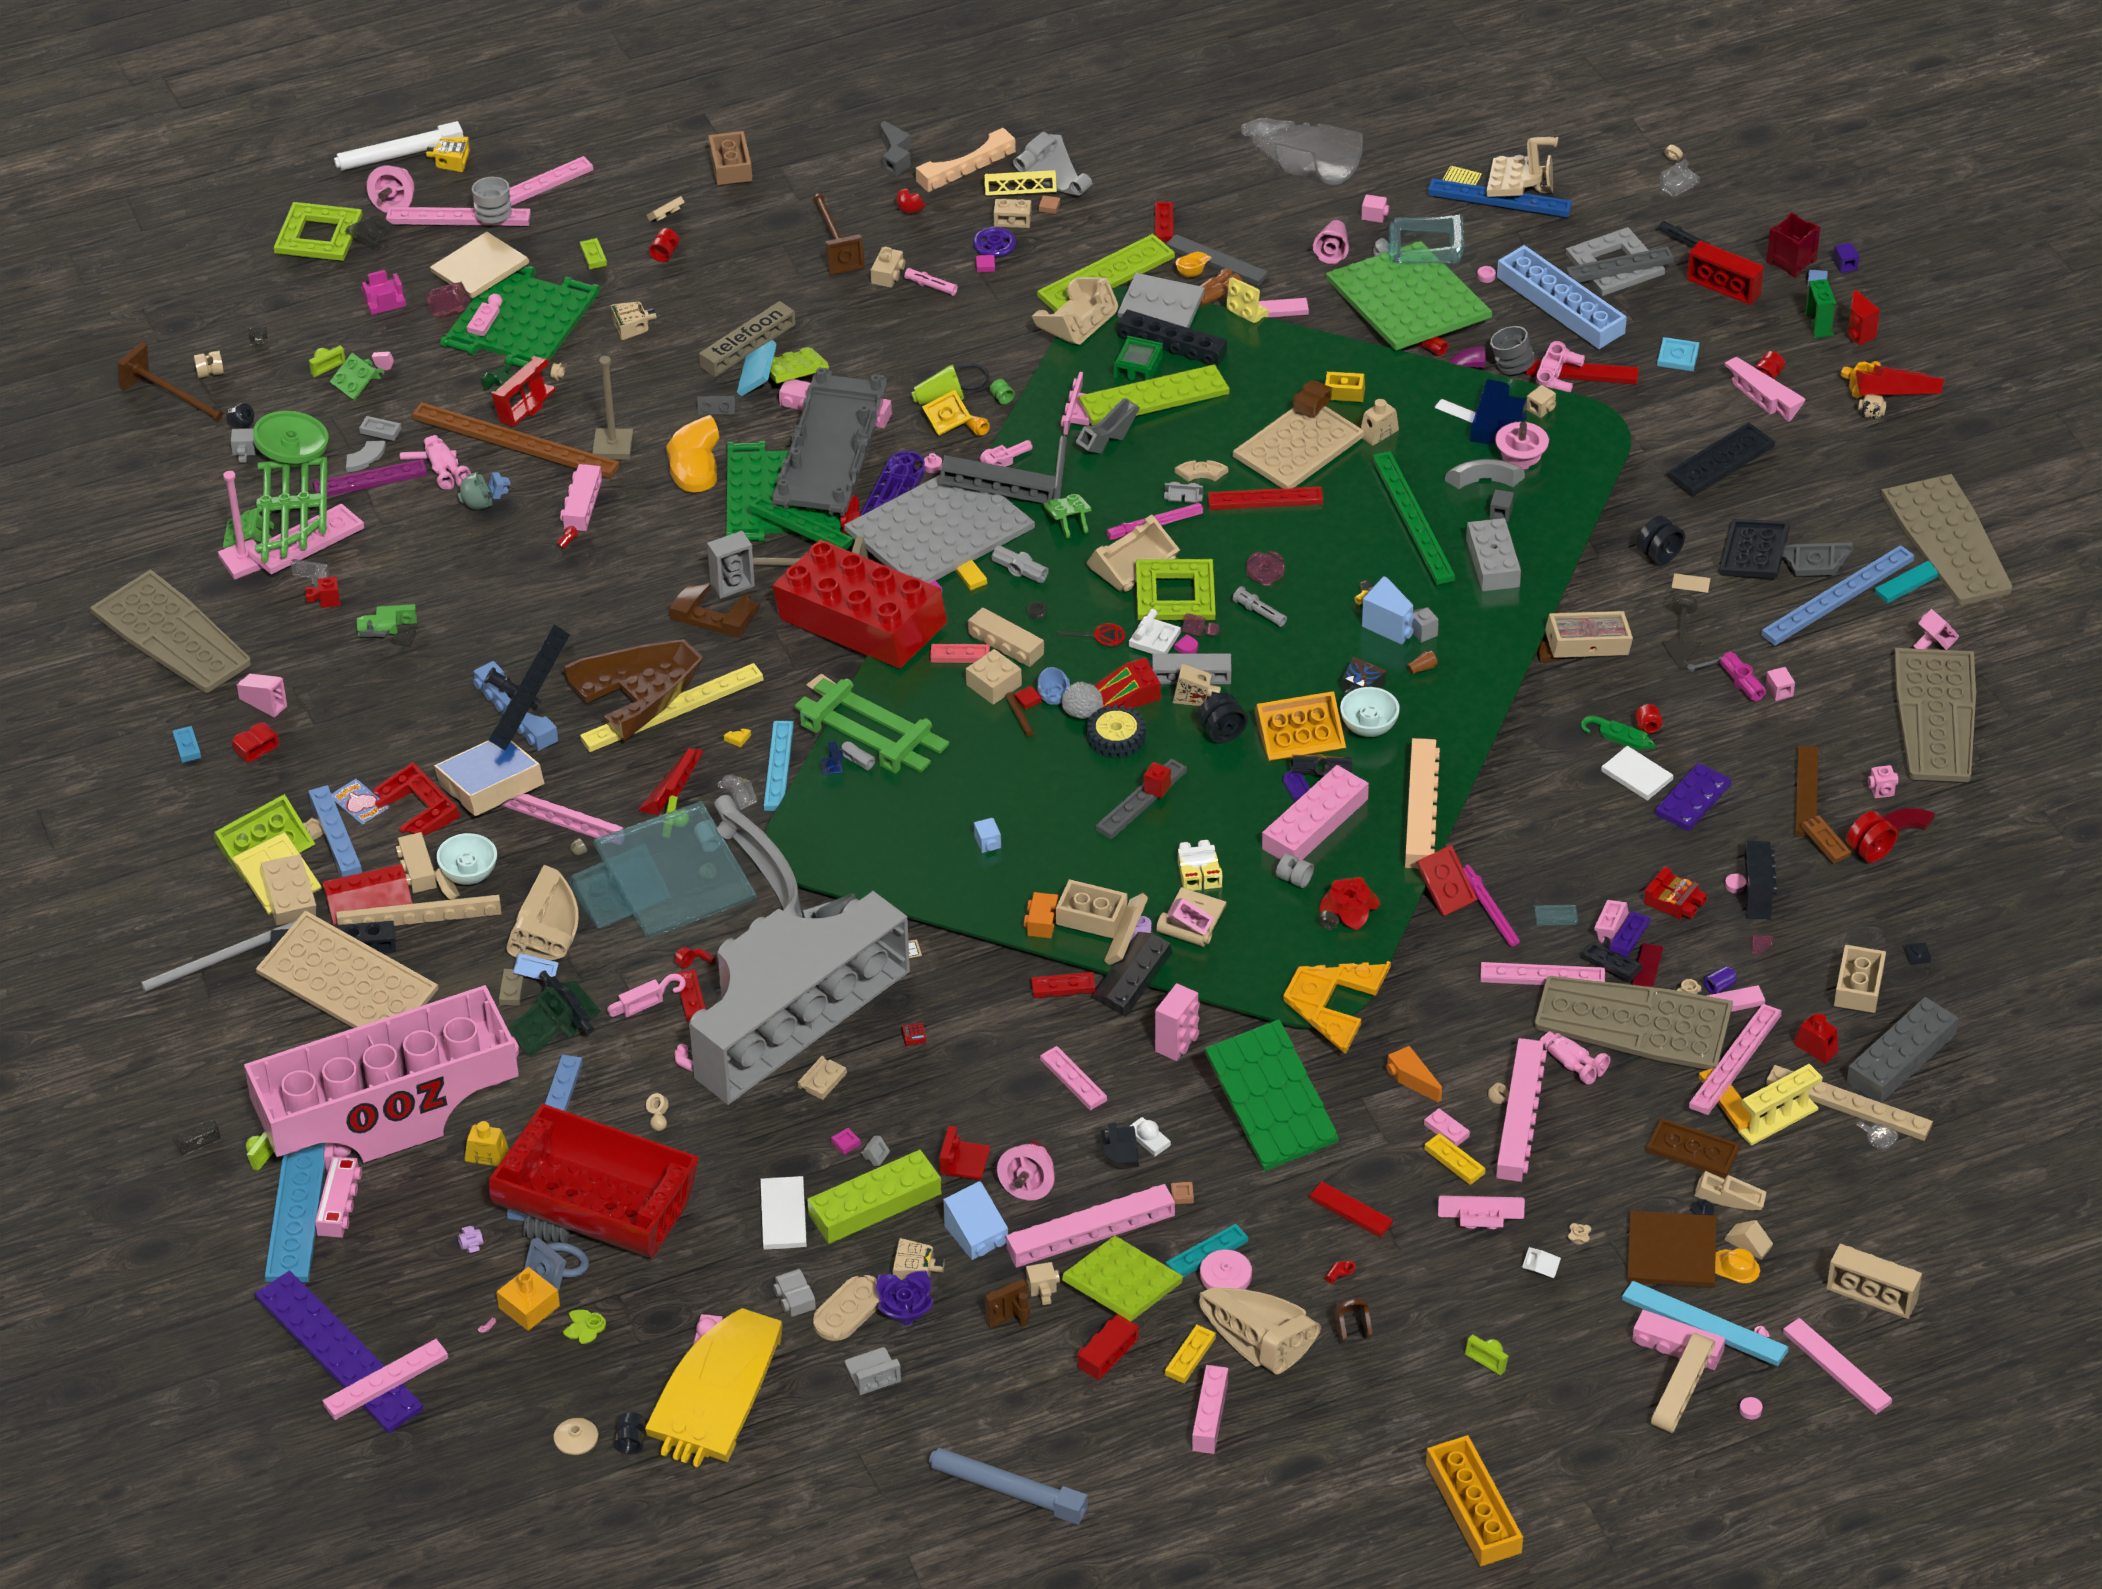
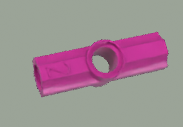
[1720,651,1766,702]

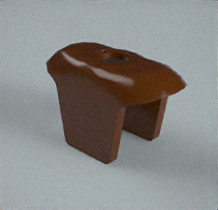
[1333,1298,1373,1343]

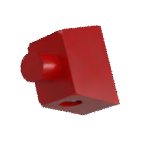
[1794,1014,1838,1064]

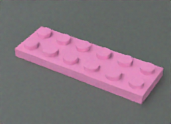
[248,504,364,574]

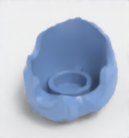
[1038,667,1070,705]

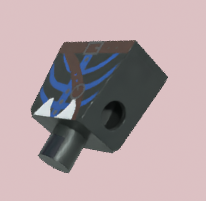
[1342,657,1386,697]

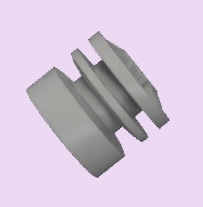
[472,177,512,223]

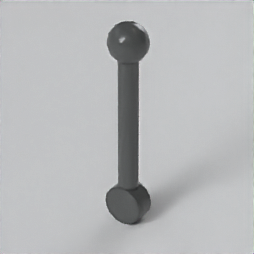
[1687,656,1723,672]

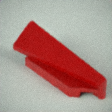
[1856,365,1944,395]
[638,747,703,816]

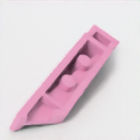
[1725,357,1805,422]

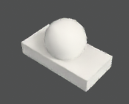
[1130,1117,1171,1157]

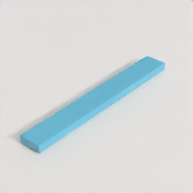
[1622,1281,1788,1366]

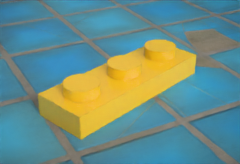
[1424,1133,1485,1185]
[1165,1325,1216,1384]

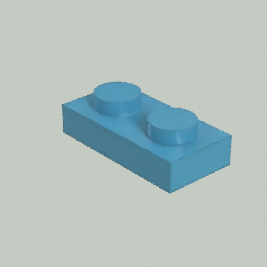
[173,726,201,763]

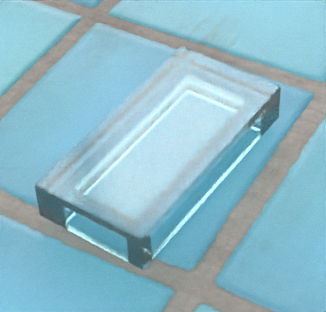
[1535,905,1578,926]

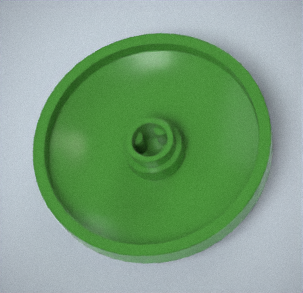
[253,411,328,464]

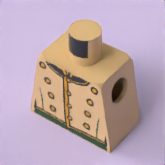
[611,302,656,340]

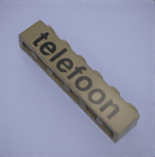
[699,301,795,377]

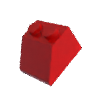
[1848,290,1880,346]

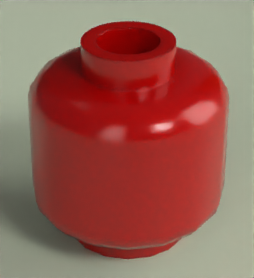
[1635,704,1663,733]

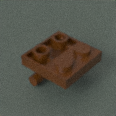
[985,1279,1030,1328]

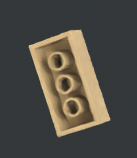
[1827,1244,1922,1319]

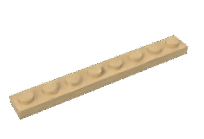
[337,895,501,926]
[1766,1065,1933,1141]

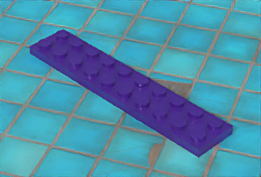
[255,1270,424,1434]

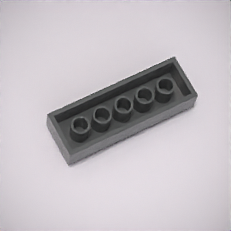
[1847,997,1959,1103]

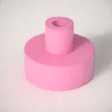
[924,453,942,473]

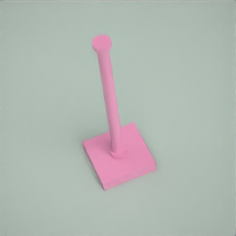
[218,471,263,580]

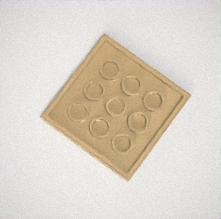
[430,232,529,298]

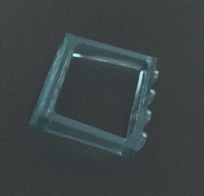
[1388,215,1464,263]

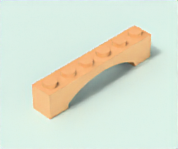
[916,128,1015,192]

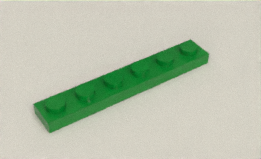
[749,496,853,550]

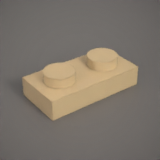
[646,196,684,221]

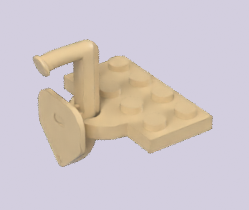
[1487,137,1558,197]

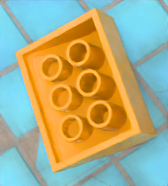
[1254,691,1346,761]

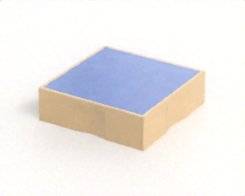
[434,740,545,816]

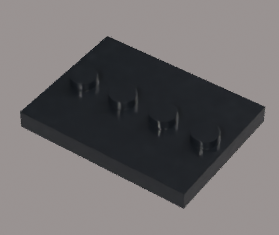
[1720,519,1790,578]

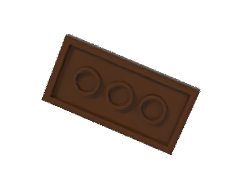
[1646,1118,1741,1178]

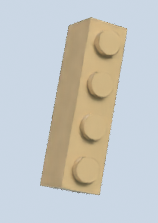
[968,607,1044,667]

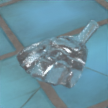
[1857,1121,1898,1151]

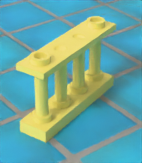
[1738,1064,1823,1146]

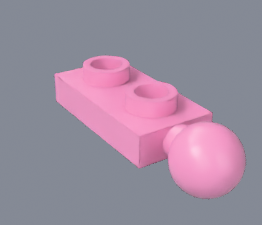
[467,294,502,336]

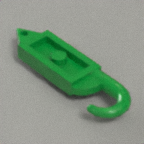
[1581,716,1655,751]

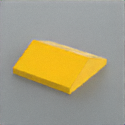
[922,390,972,436]

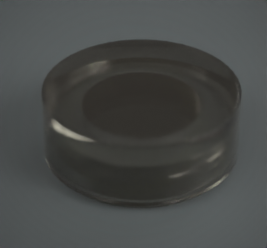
[1027,601,1047,620]
[1318,911,1339,930]

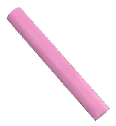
[400,450,457,460]

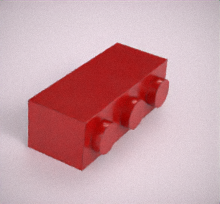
[1077,1314,1139,1381]

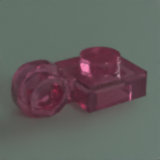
[1182,613,1221,636]

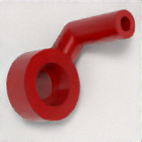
[675,947,716,969]

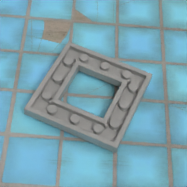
[1566,227,1665,296]

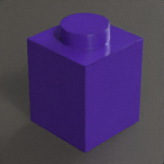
[1833,243,1859,273]

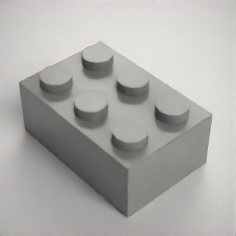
[707,531,755,598]

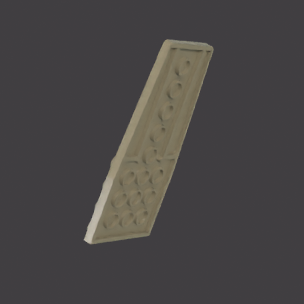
[1881,474,2012,605]
[90,570,251,693]
[1895,648,1976,782]
[1535,976,1733,1070]

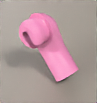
[675,1044,694,1072]

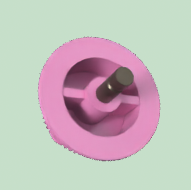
[367,166,414,213]
[1496,422,1549,469]
[997,1144,1055,1200]

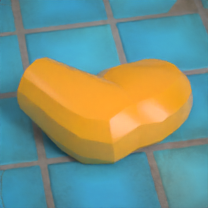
[666,415,719,493]

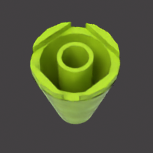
[912,365,965,405]

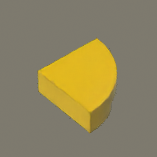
[724,729,751,748]

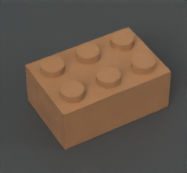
[709,131,752,185]

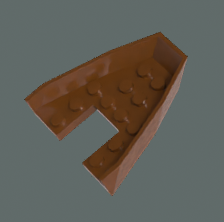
[564,639,703,741]

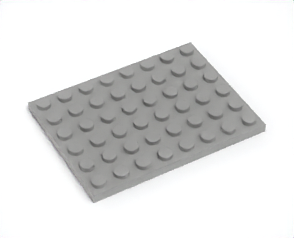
[844,475,1035,583]

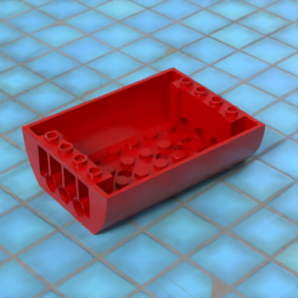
[489,1103,699,1259]

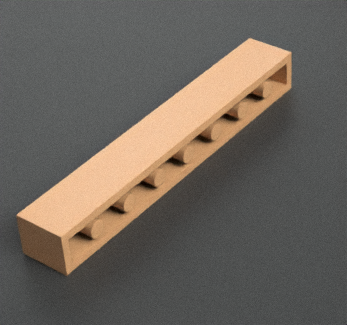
[1405,738,1440,869]

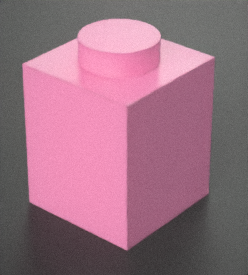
[1362,195,1389,223]
[1766,667,1795,701]

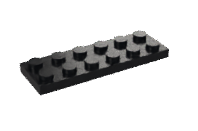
[1667,422,1775,496]

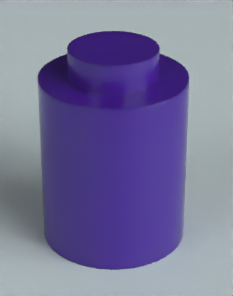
[1704,966,1737,994]

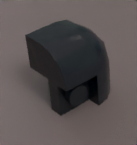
[1101,1123,1140,1168]

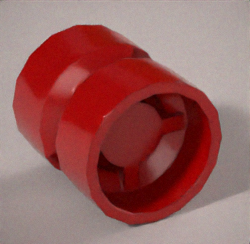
[649,228,680,262]
[1754,351,1785,380]

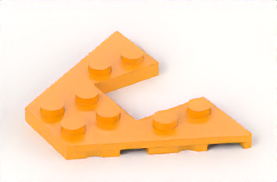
[1284,961,1391,1053]

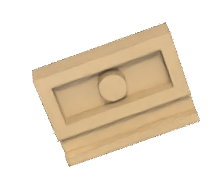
[798,1056,847,1100]

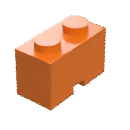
[1024,892,1058,938]

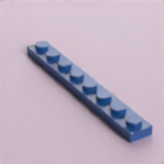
[1428,178,1572,217]

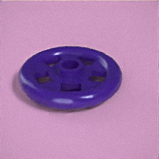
[973,227,1016,257]

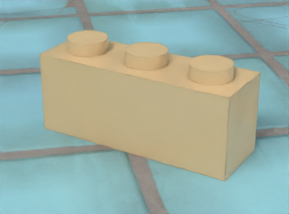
[396,832,437,893]

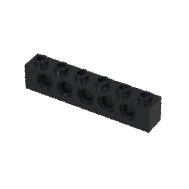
[1118,309,1227,367]
[271,921,396,953]

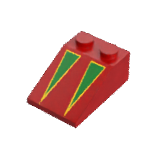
[1094,658,1161,710]

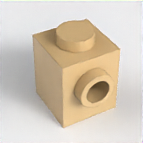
[1526,385,1556,418]

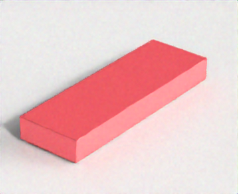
[931,644,990,663]

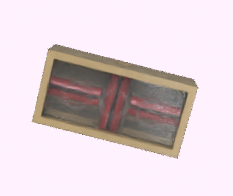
[1545,611,1633,657]

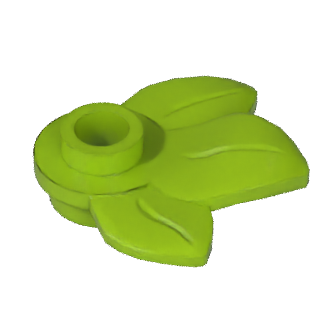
[563,1310,606,1344]

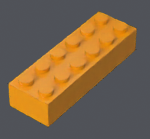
[1426,1435,1523,1567]

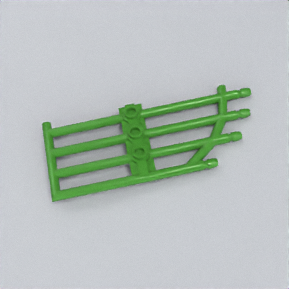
[255,457,327,563]

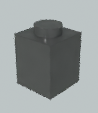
[1490,489,1514,522]

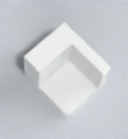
[1522,1247,1561,1278]

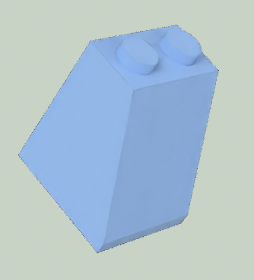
[1362,576,1414,644]
[943,1181,1008,1260]

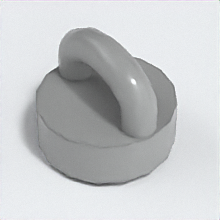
[1373,238,1392,256]

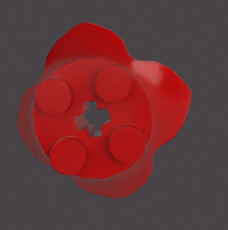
[1319,877,1380,931]

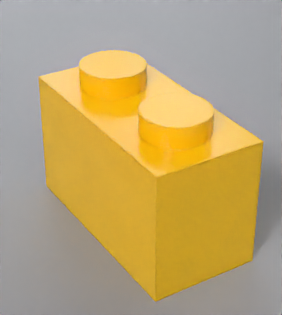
[1325,372,1365,402]

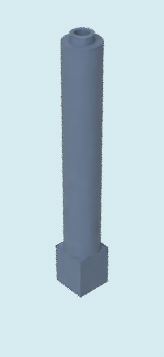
[929,1448,1088,1525]

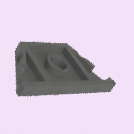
[1783,542,1853,576]

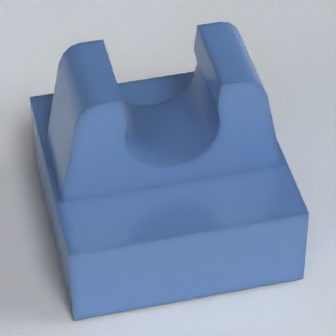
[488,472,511,499]

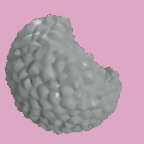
[1062,682,1103,719]

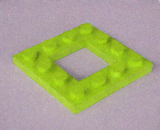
[274,202,363,261]
[1136,559,1216,620]

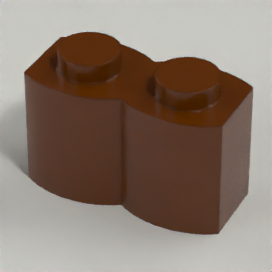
[1293,380,1332,418]

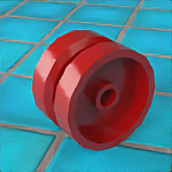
[1846,811,1898,863]

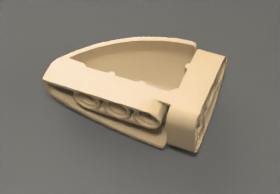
[507,865,579,961]
[1200,1287,1321,1374]

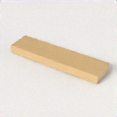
[1104,893,1148,965]

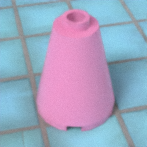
[1313,220,1349,264]

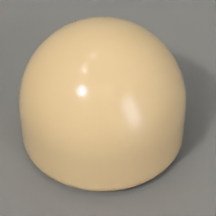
[1488,1083,1509,1104]

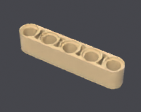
[1651,1332,1715,1433]

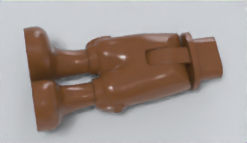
[1199,269,1243,306]

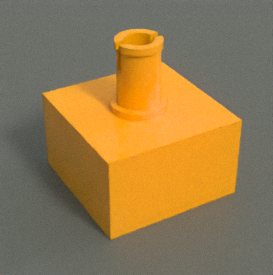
[497,1267,560,1331]

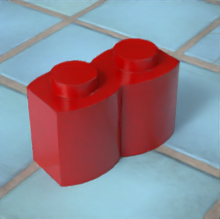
[232,722,279,763]

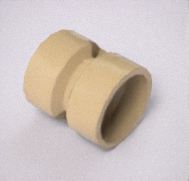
[194,351,224,379]

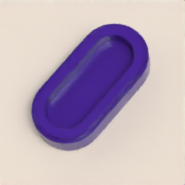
[1283,771,1310,802]

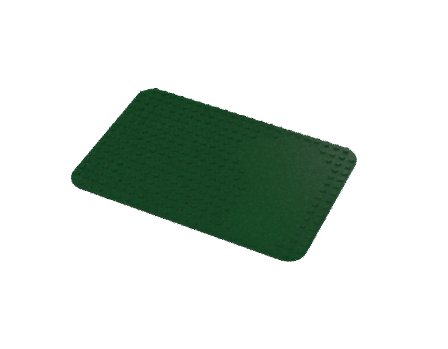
[765,286,1631,1030]

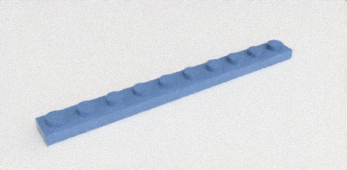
[1761,545,1914,646]
[507,1055,583,1221]

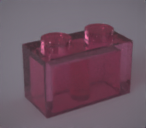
[425,281,471,317]

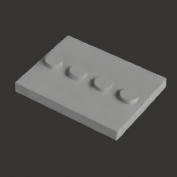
[1118,273,1205,328]

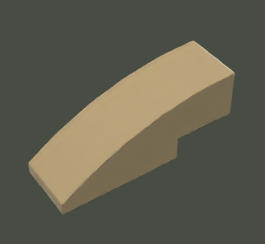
[1694,1171,1767,1210]

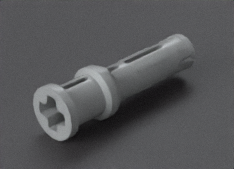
[1233,586,1287,627]

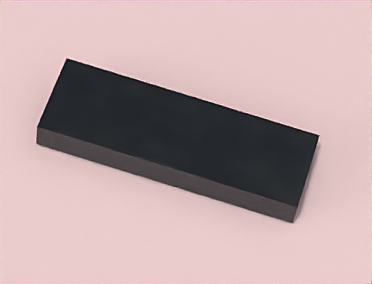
[1581,942,1643,981]

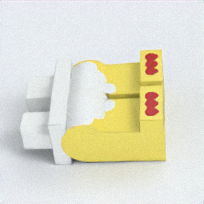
[1178,840,1222,891]

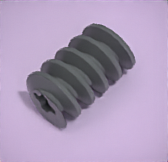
[523,1215,570,1243]

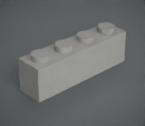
[1153,654,1231,684]

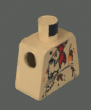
[1173,664,1221,706]

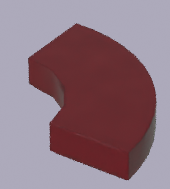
[1884,808,1935,833]

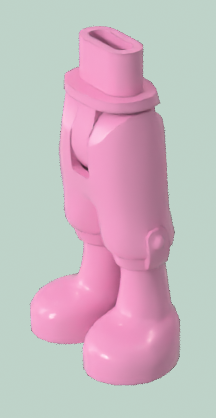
[424,435,471,490]
[1540,1031,1610,1084]

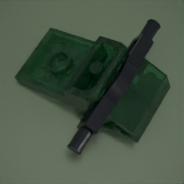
[507,970,601,1057]

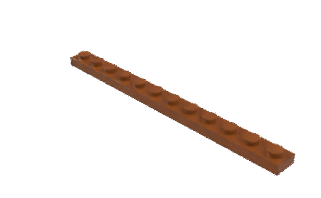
[412,402,619,479]

